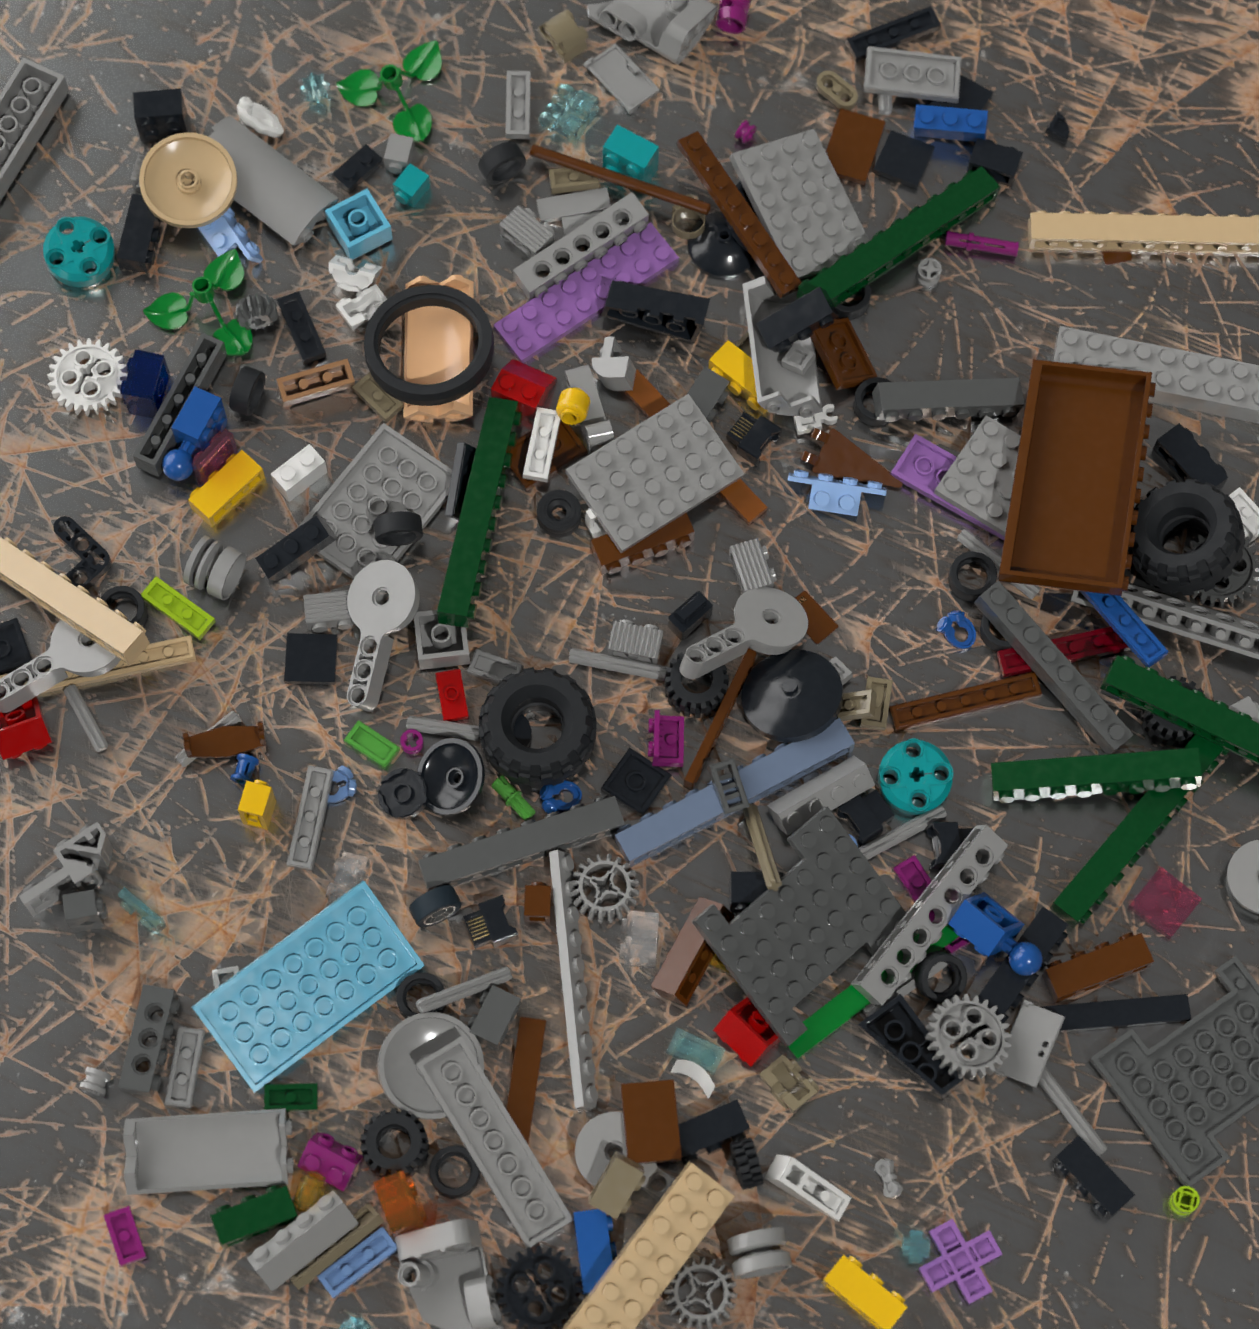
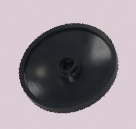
[741,649,844,742]

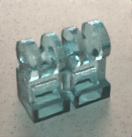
[538,84,599,145]

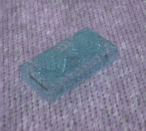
[117,887,166,933]
[666,1028,726,1075]

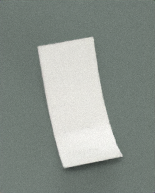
[670,1059,715,1099]

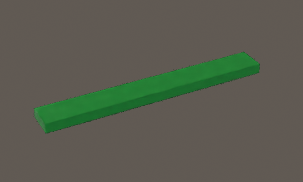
[786,924,959,1060]

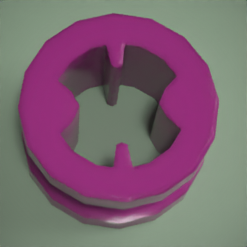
[735,120,757,144]
[400,729,424,755]

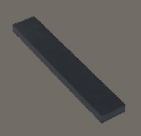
[1041,994,1191,1033]

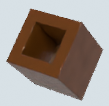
[524,882,551,923]

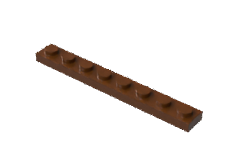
[676,131,802,298]

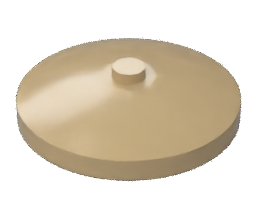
[139,133,237,228]

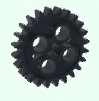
[495,1245,583,1329]

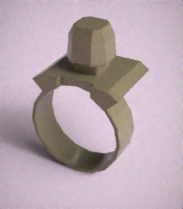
[671,195,705,240]

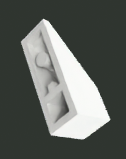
[764,1154,851,1221]

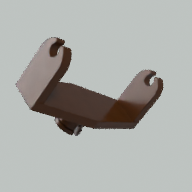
[183,721,267,758]

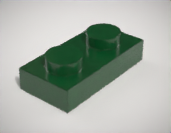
[264,1083,318,1112]

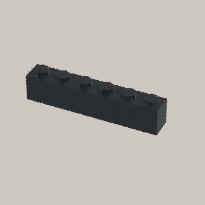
[951,907,1069,1046]

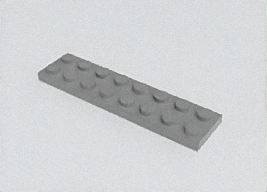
[416,1036,573,1248]

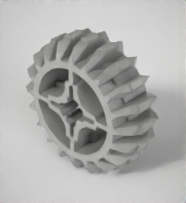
[571,854,640,924]
[664,1256,737,1329]

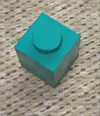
[393,163,430,208]

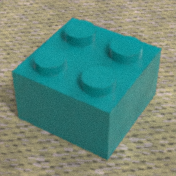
[603,124,659,183]

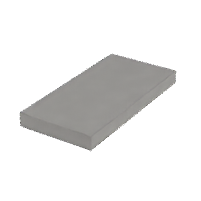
[863,46,962,103]

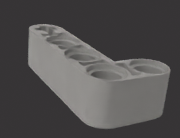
[564,365,614,455]

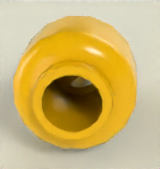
[556,387,591,425]

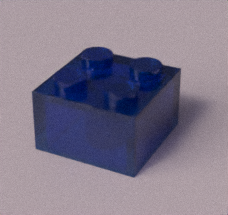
[120,349,171,419]

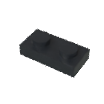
[332,144,383,193]

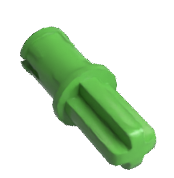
[491,776,535,821]

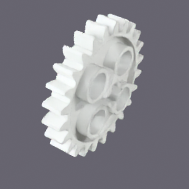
[47,338,129,416]

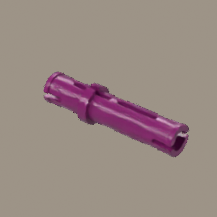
[945,230,1019,257]

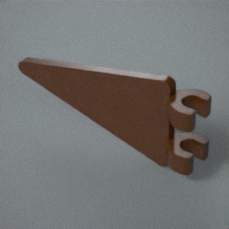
[800,428,903,488]

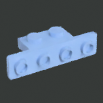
[198,207,263,263]
[788,470,887,516]

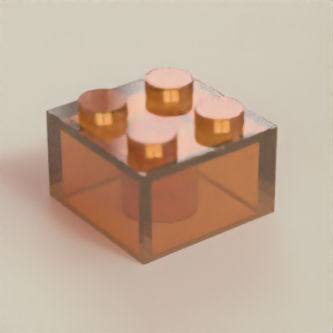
[373,1170,428,1240]

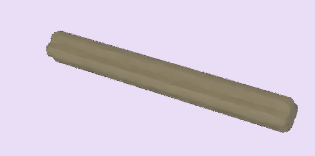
[743,803,782,891]

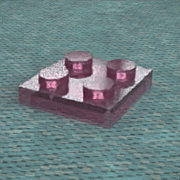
[192,428,238,486]
[1128,867,1202,940]

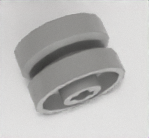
[727,1227,792,1279]

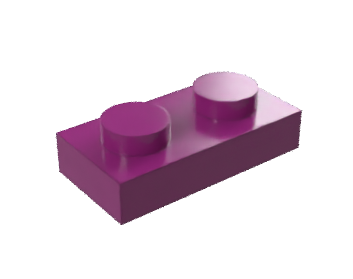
[103,1206,147,1267]

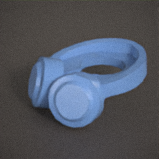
[328,765,357,804]

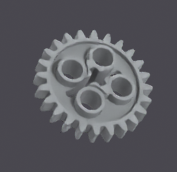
[925,994,1012,1080]

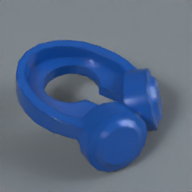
[937,610,976,649]
[539,781,582,814]

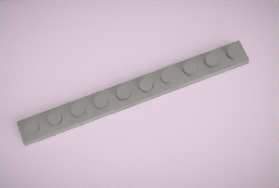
[549,850,598,1111]

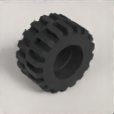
[664,652,729,718]
[1140,676,1207,746]
[360,1108,429,1181]

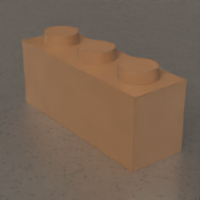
[276,358,355,408]

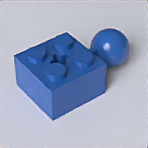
[162,386,228,481]
[948,892,1043,976]

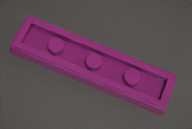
[892,855,970,954]

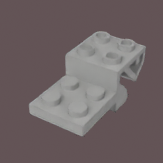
[19,822,113,917]

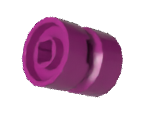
[716,0,751,34]

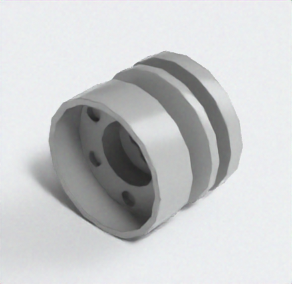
[183,535,247,601]

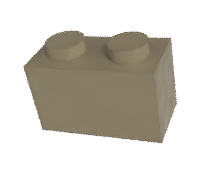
[589,1151,646,1219]

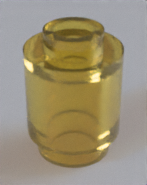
[293,1171,326,1213]

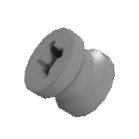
[916,258,942,288]
[79,1067,112,1096]

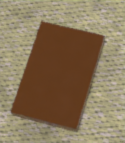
[826,108,886,186]
[811,317,878,390]
[509,420,588,492]
[621,1079,682,1164]

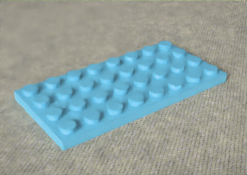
[192,881,425,1093]

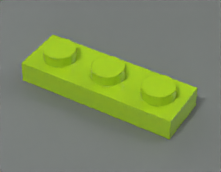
[141,576,216,640]

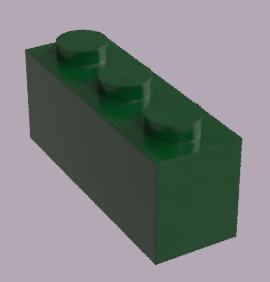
[210,1184,298,1249]

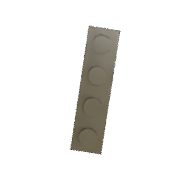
[289,1202,384,1290]

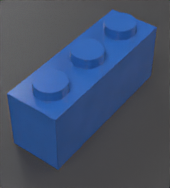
[913,105,988,142]
[573,1209,617,1297]

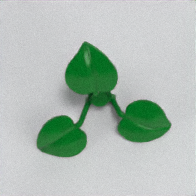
[336,40,442,142]
[143,249,253,356]

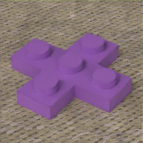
[918,1219,1002,1305]

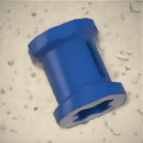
[230,754,259,785]

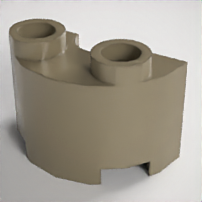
[537,9,588,63]
[759,1054,819,1113]

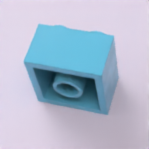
[325,189,393,259]

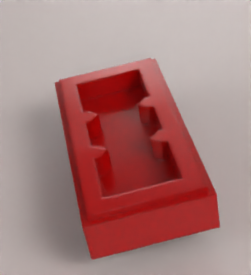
[435,669,469,722]

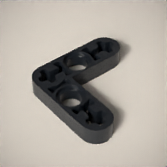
[53,516,112,590]

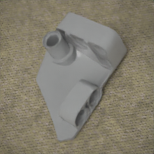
[587,0,718,65]
[395,1219,504,1329]

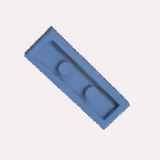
[317,1226,397,1299]

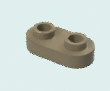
[816,71,858,110]

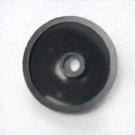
[687,211,755,278]
[417,738,485,815]

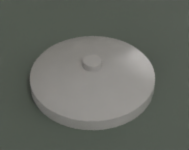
[377,1012,484,1120]

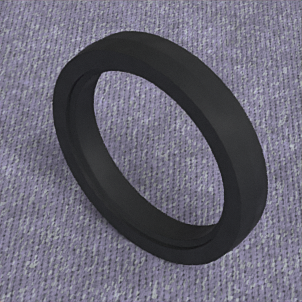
[364,285,494,406]

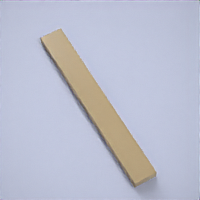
[0,635,197,699]

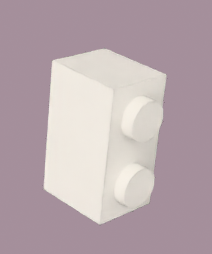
[271,444,328,502]

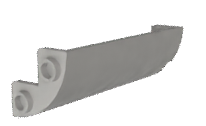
[208,116,339,246]
[742,276,823,418]
[123,1108,294,1195]

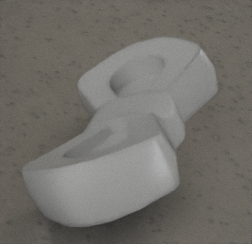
[875,1158,903,1198]

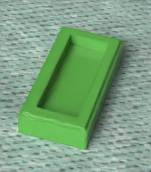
[344,720,400,770]

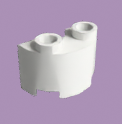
[329,255,383,292]
[336,284,387,332]

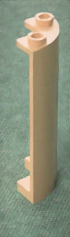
[403,275,474,423]

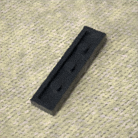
[846,6,941,62]

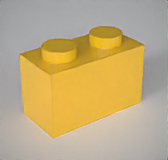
[238,780,277,830]

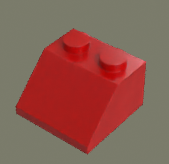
[491,359,557,420]
[0,696,52,760]
[713,996,780,1067]

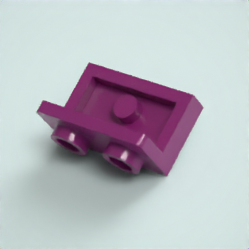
[648,710,684,767]
[297,1132,363,1192]

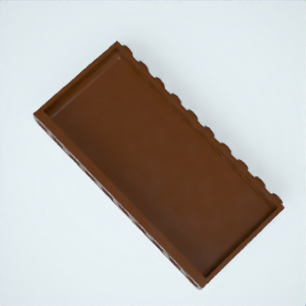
[999,359,1156,596]

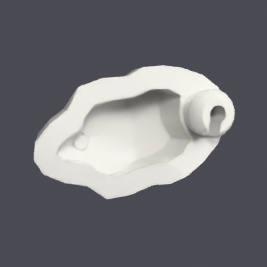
[237,97,284,138]

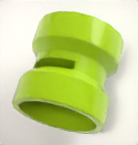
[1169,1186,1200,1217]

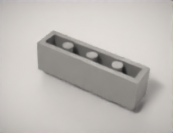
[767,756,875,835]
[247,1191,359,1292]

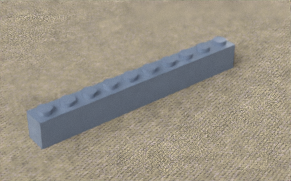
[615,718,855,868]

